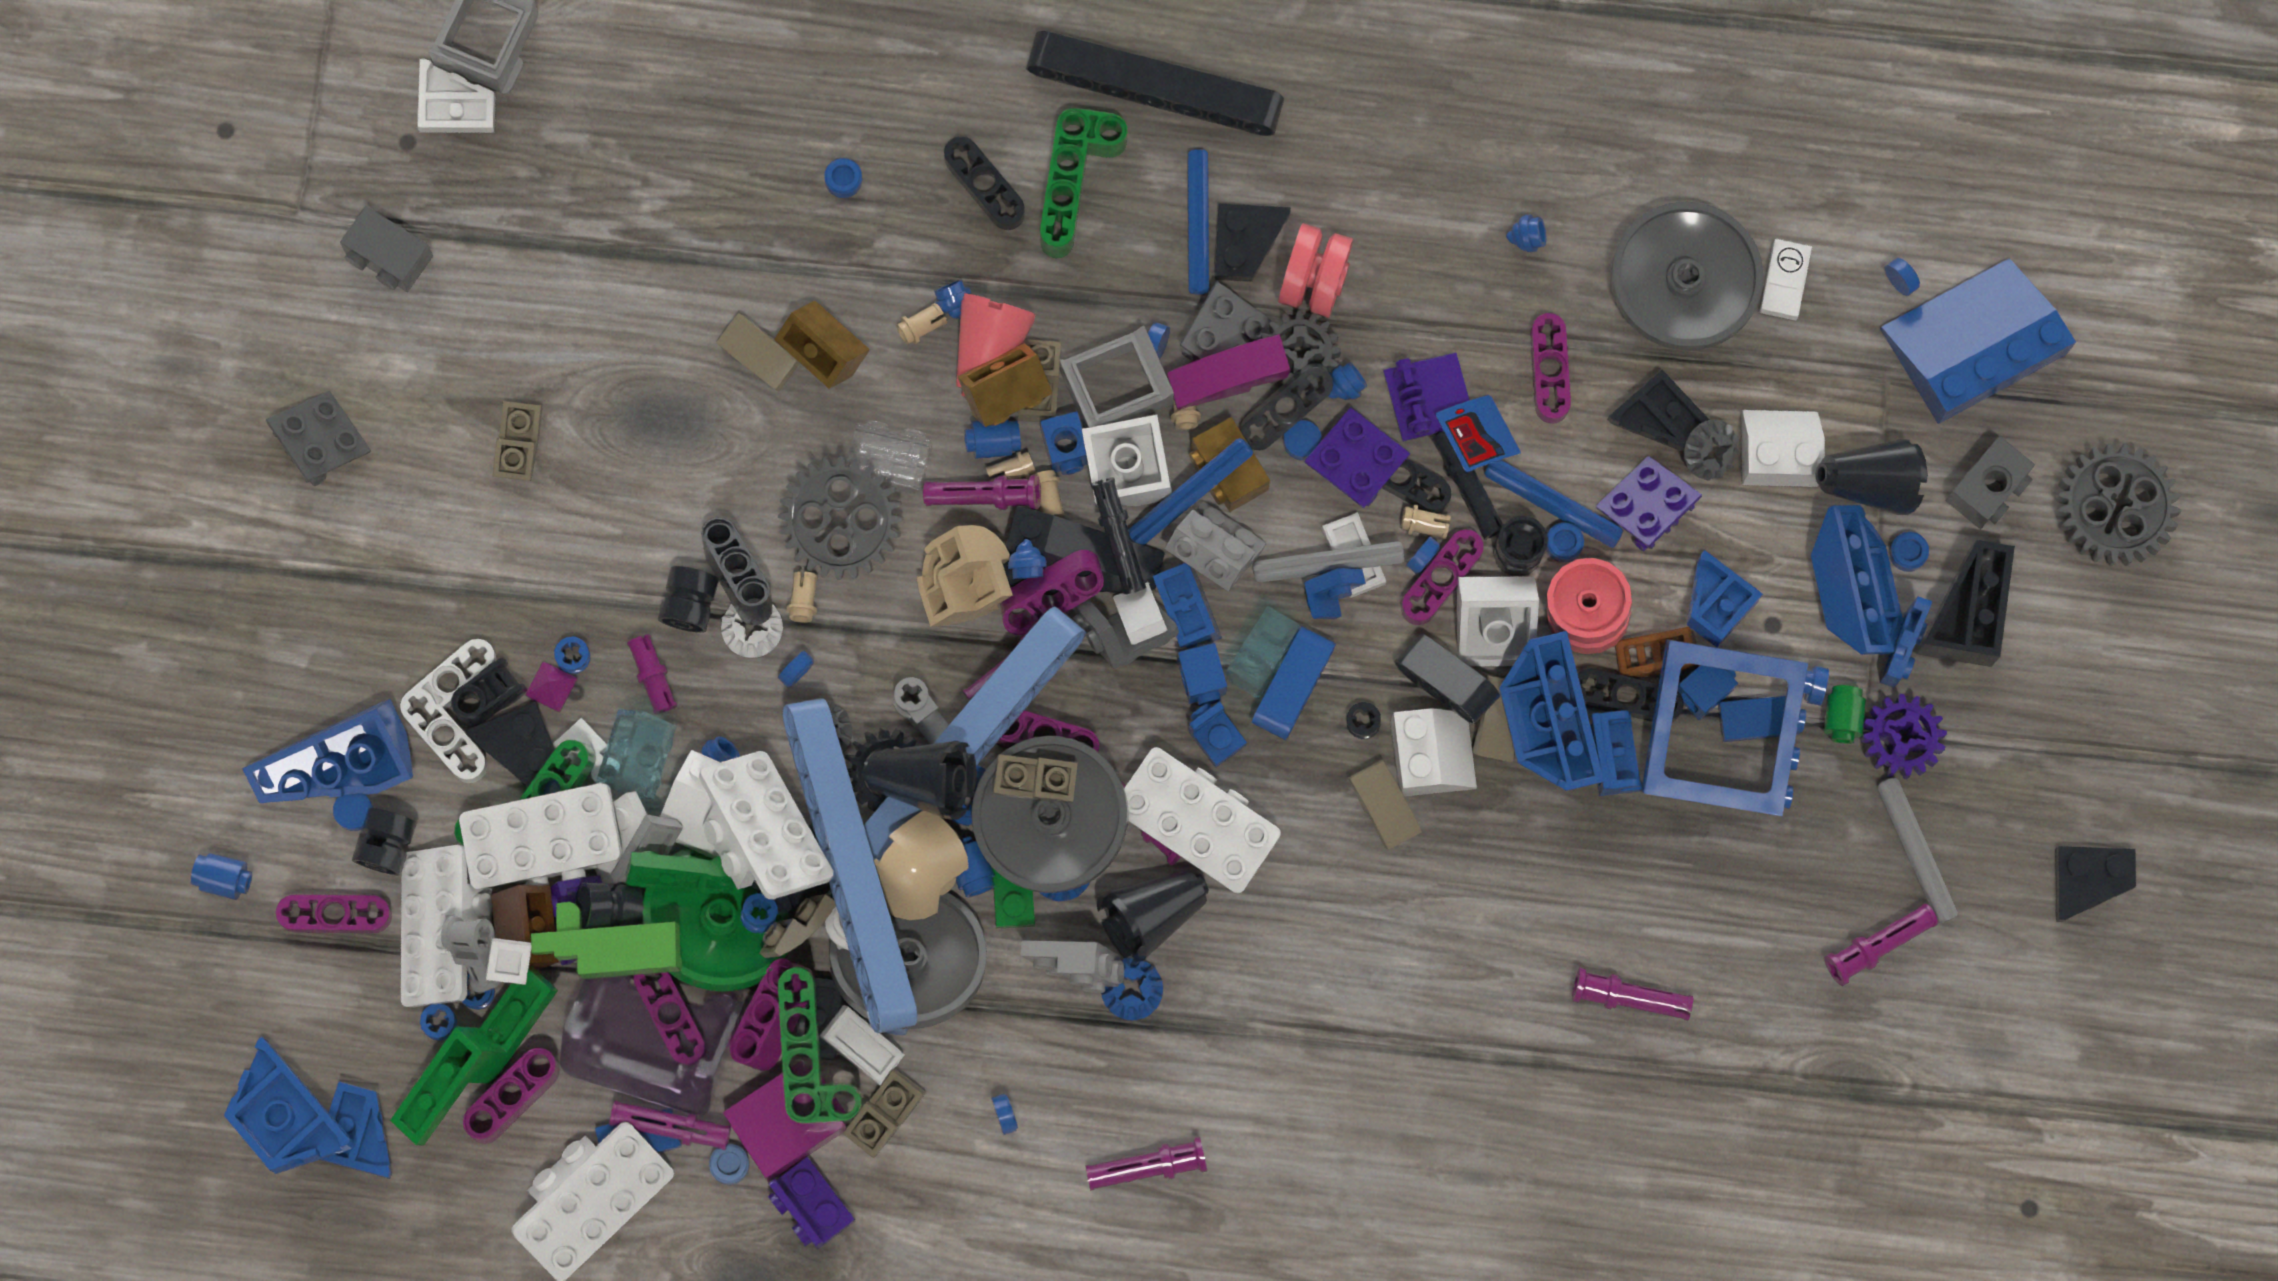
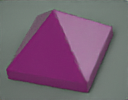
[525,662,578,713]

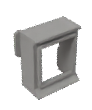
[428,0,539,95]
[1060,325,1174,428]

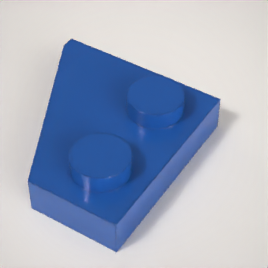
[1880,596,1933,688]

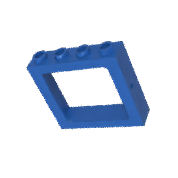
[1641,639,1813,816]

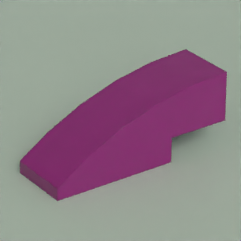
[1167,334,1290,410]

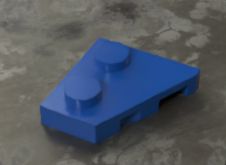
[1686,550,1763,648]
[320,1082,392,1179]

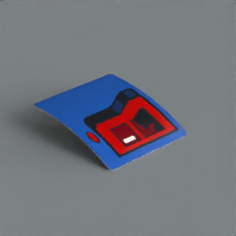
[1436,395,1521,472]

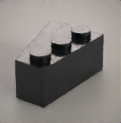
[1916,540,2015,667]

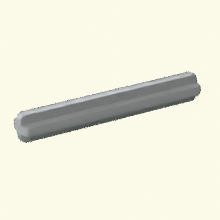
[1253,541,1405,582]
[1878,778,1958,923]

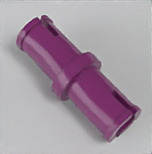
[627,634,678,715]

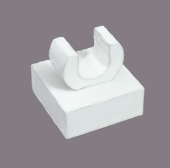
[485,938,532,985]

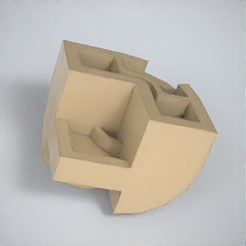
[917,525,1013,627]
[874,810,969,920]

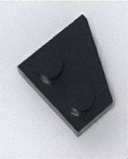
[1215,204,1291,282]
[1607,370,1709,452]

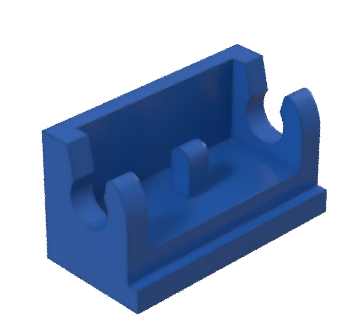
[1153,563,1222,649]
[1589,711,1642,796]

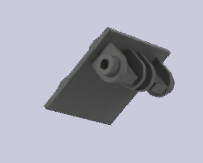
[1180,282,1272,360]
[266,391,371,486]

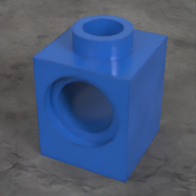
[1041,411,1088,475]
[1177,643,1227,706]
[1677,665,1738,721]

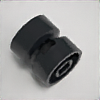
[1493,516,1548,577]
[658,566,719,633]
[352,808,417,876]
[575,882,644,929]

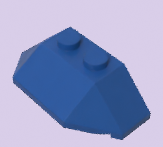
[1811,505,1903,655]
[1499,631,1604,791]

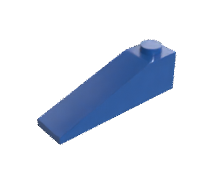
[242,699,413,803]

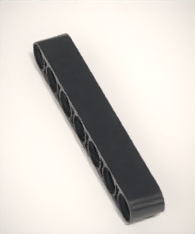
[1026,31,1284,136]

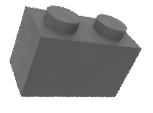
[340,206,433,292]

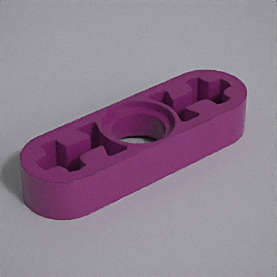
[1530,313,1571,424]
[1401,529,1484,625]
[276,895,392,933]
[634,972,706,1068]

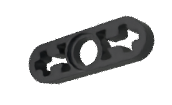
[944,136,1025,230]
[1240,363,1333,451]
[1382,459,1451,514]
[1578,668,1684,722]

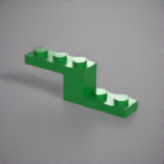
[390,966,559,1145]

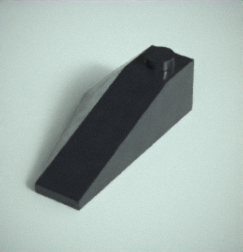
[1003,506,1165,595]

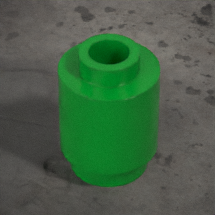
[1824,685,1866,744]

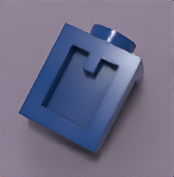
[1304,568,1366,619]
[1188,702,1247,768]

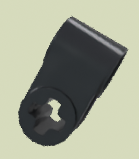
[451,658,527,727]

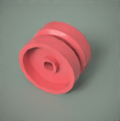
[1278,223,1353,318]
[1546,558,1632,654]

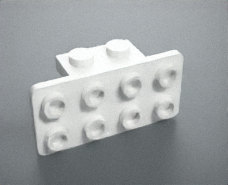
[1124,748,1280,893]
[699,751,834,899]
[459,783,622,889]
[401,845,493,1007]
[511,1122,674,1281]

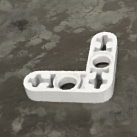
[400,639,497,783]

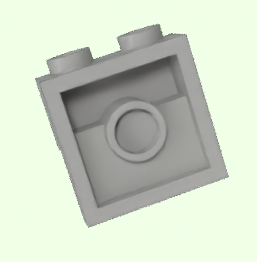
[1165,501,1267,592]
[1021,940,1124,993]

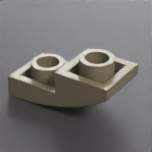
[716,312,800,392]
[1018,339,1061,422]
[492,401,543,481]
[1472,675,1515,762]
[992,754,1078,802]
[1348,760,1422,850]
[759,894,836,958]
[843,1069,926,1158]

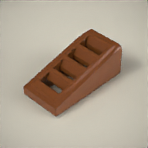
[1616,627,1700,678]

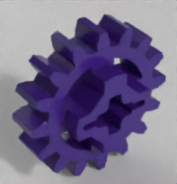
[1861,694,1947,779]

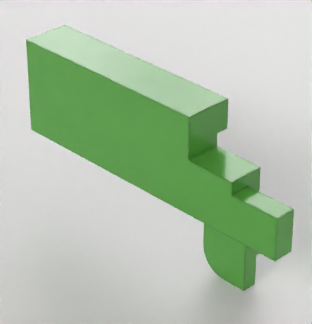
[531,902,682,979]

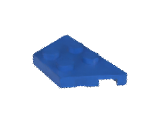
[224,1037,356,1174]

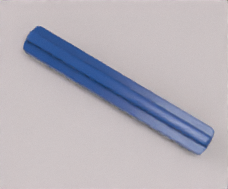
[1188,149,1209,295]
[1129,438,1253,545]
[1485,460,1623,548]

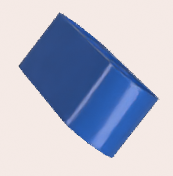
[1251,626,1336,740]

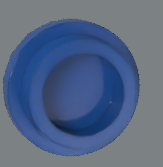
[1506,215,1546,253]
[934,280,971,320]
[1328,362,1367,400]
[1008,539,1047,579]
[701,737,740,762]

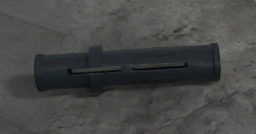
[1432,432,1503,540]
[1091,477,1146,594]

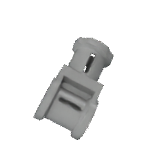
[893,677,949,744]
[441,916,501,992]

